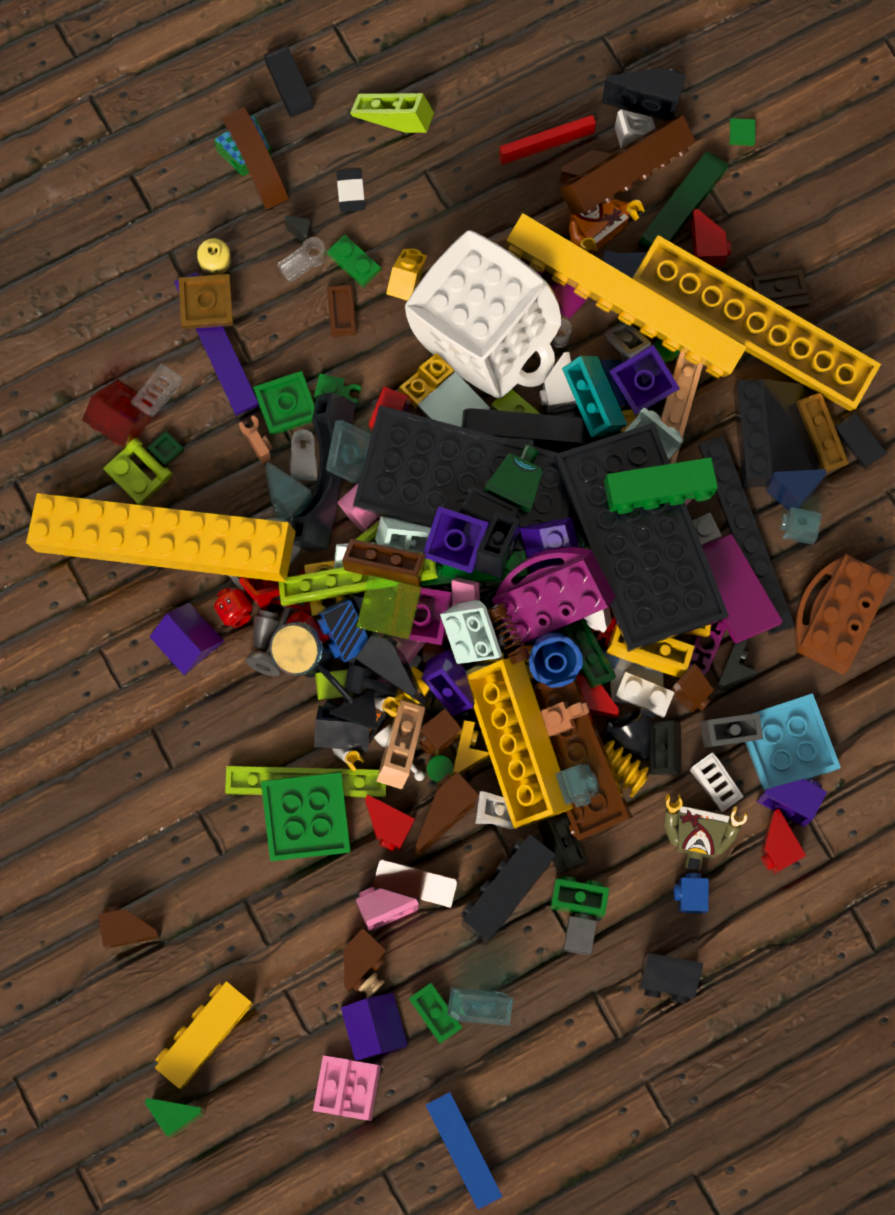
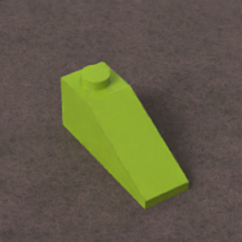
[350,93,434,133]

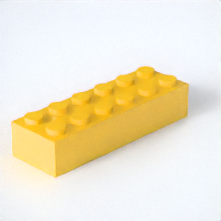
[467,658,573,829]

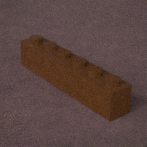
[559,115,696,216]

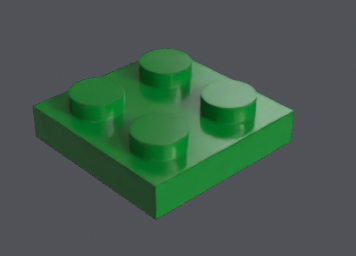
[253,371,314,436]

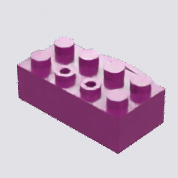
[492,547,616,646]

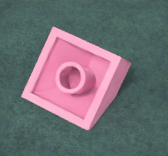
[356,887,419,932]

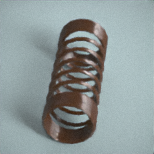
[487,603,530,665]

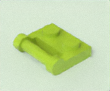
[103,438,173,505]

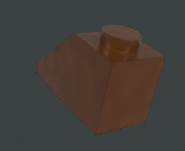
[671,664,713,713]
[98,906,160,949]

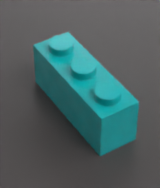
[562,356,627,437]

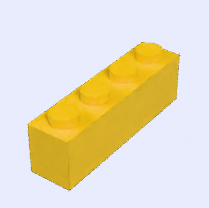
[155,981,253,1090]

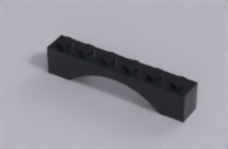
[291,392,356,552]

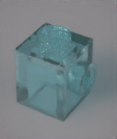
[780,507,822,545]
[556,764,599,808]

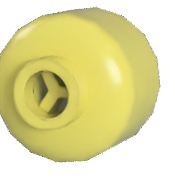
[197,238,231,275]

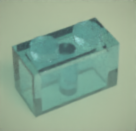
[447,988,513,1025]

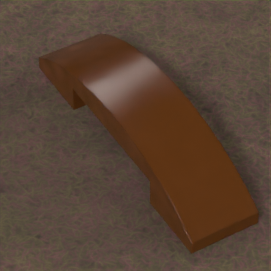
[221,107,288,210]

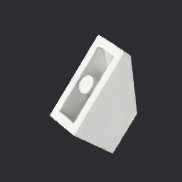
[539,352,578,413]

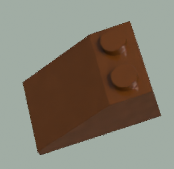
[415,772,479,857]

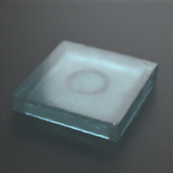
[326,420,371,485]

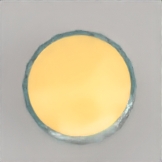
[269,621,323,676]

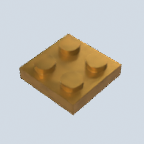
[178,274,233,329]

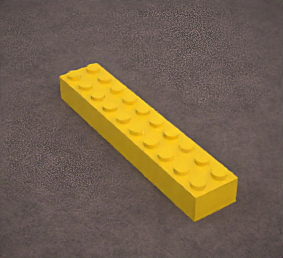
[505,213,747,378]
[632,235,881,411]
[26,493,295,582]

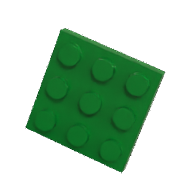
[261,771,351,861]

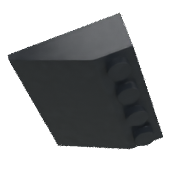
[733,379,818,488]

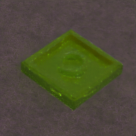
[357,575,422,640]

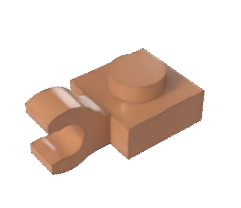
[239,415,272,464]
[540,702,590,736]

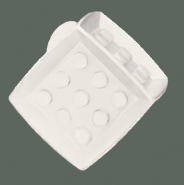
[405,230,561,398]

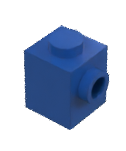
[674,873,709,914]

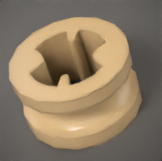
[359,972,385,998]

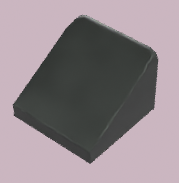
[285,215,311,246]

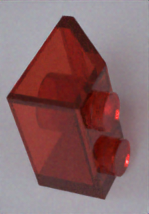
[82,379,159,447]

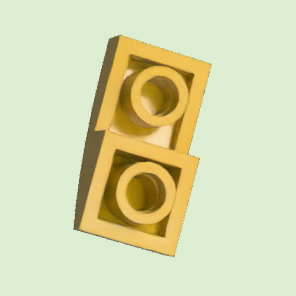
[398,353,454,409]

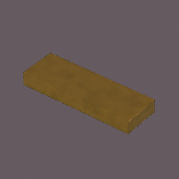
[796,392,849,473]

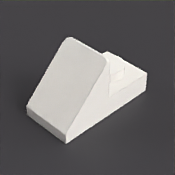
[476,791,517,829]

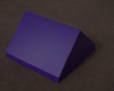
[150,603,224,676]
[341,993,408,1061]

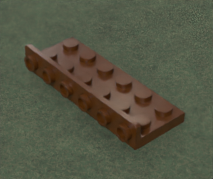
[532,678,633,840]

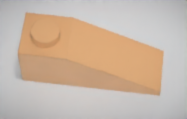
[376,700,425,789]

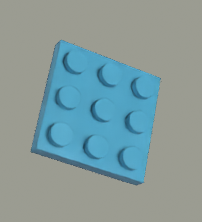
[746,693,841,792]

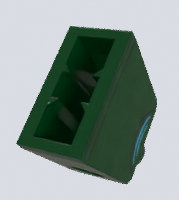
[484,445,543,513]

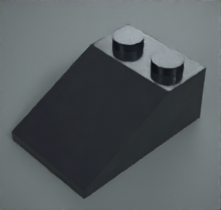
[601,68,686,121]

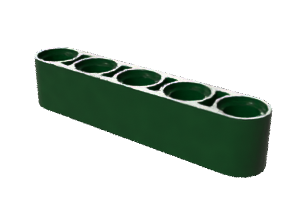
[638,151,729,251]

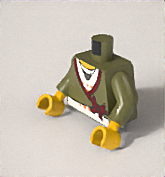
[664,794,748,872]

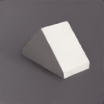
[615,110,655,149]

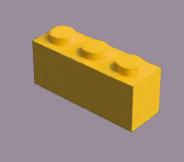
[606,624,694,678]

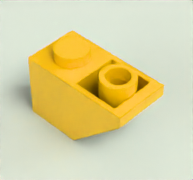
[386,248,427,301]

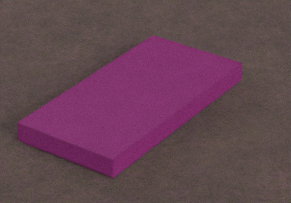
[702,534,782,644]

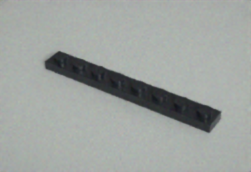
[698,436,795,636]

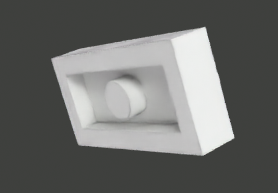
[615,672,674,717]

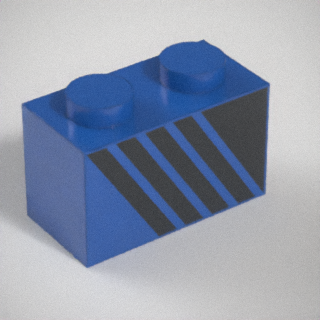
[317,598,369,662]

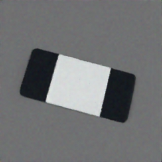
[336,169,365,212]

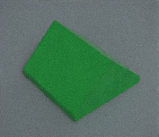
[145,1098,206,1137]

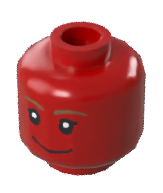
[214,587,253,628]

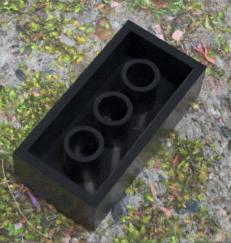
[461,835,556,946]

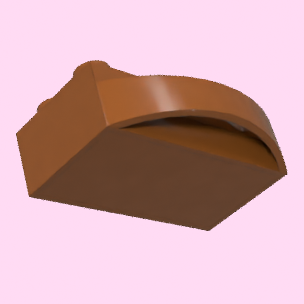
[794,554,893,675]

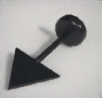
[300,644,377,731]

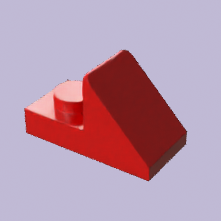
[239,575,289,611]

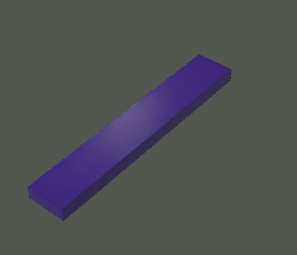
[174,272,259,416]

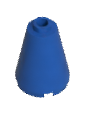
[529,629,583,688]

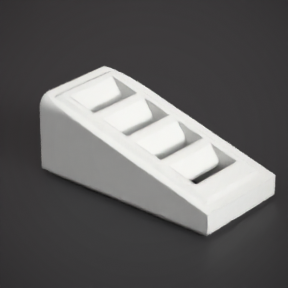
[690,752,744,812]

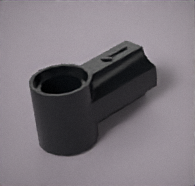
[343,665,398,699]

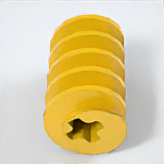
[604,739,650,798]

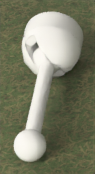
[374,724,425,781]

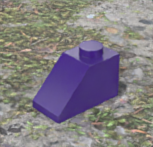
[421,650,475,716]

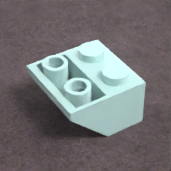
[440,600,502,664]

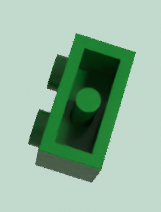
[550,876,609,918]

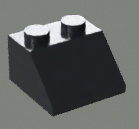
[638,953,703,1003]

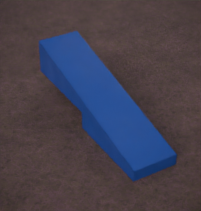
[426,1092,502,1210]

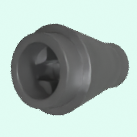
[253,610,279,649]

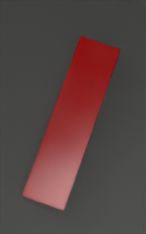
[499,115,596,165]

